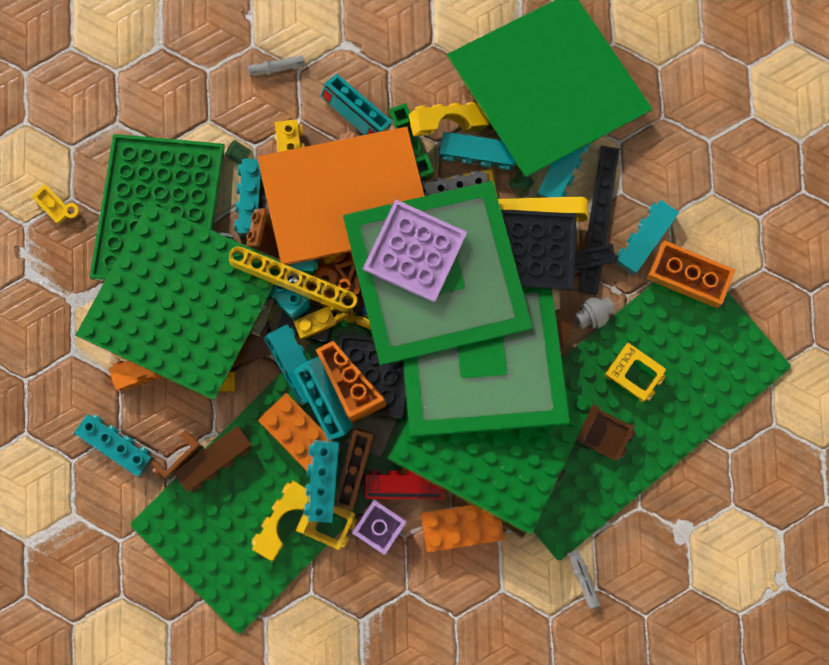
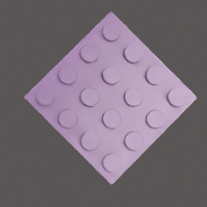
[363,200,467,303]

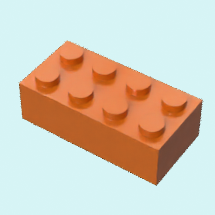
[647,240,736,308]
[258,393,341,471]
[421,505,505,552]

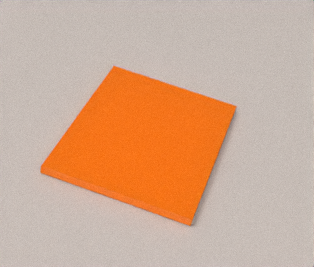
[257,127,424,265]

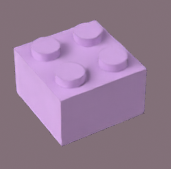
[352,500,407,555]

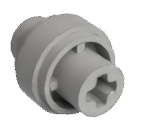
[573,297,615,329]

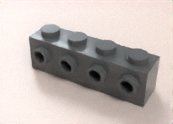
[421,171,488,196]

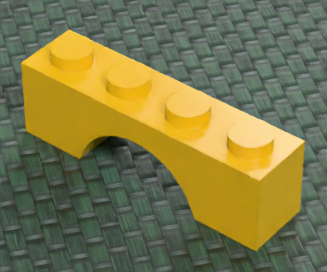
[409,102,489,136]
[251,481,309,561]

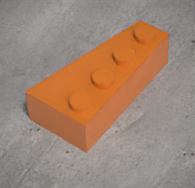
[316,341,387,423]
[109,361,163,392]

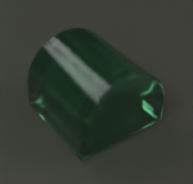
[225,140,252,165]
[508,171,535,197]

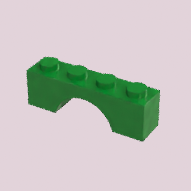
[389,103,434,181]

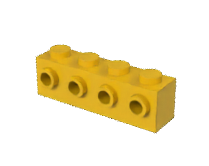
[275,120,304,152]

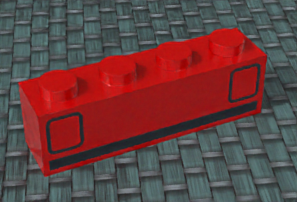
[363,470,443,500]

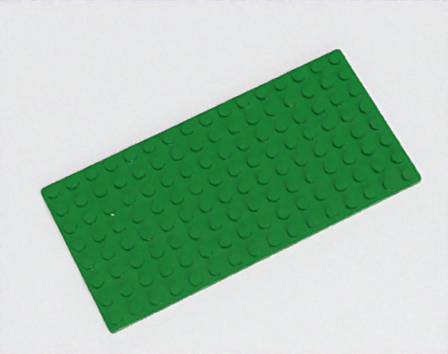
[533,283,791,561]
[131,310,408,634]

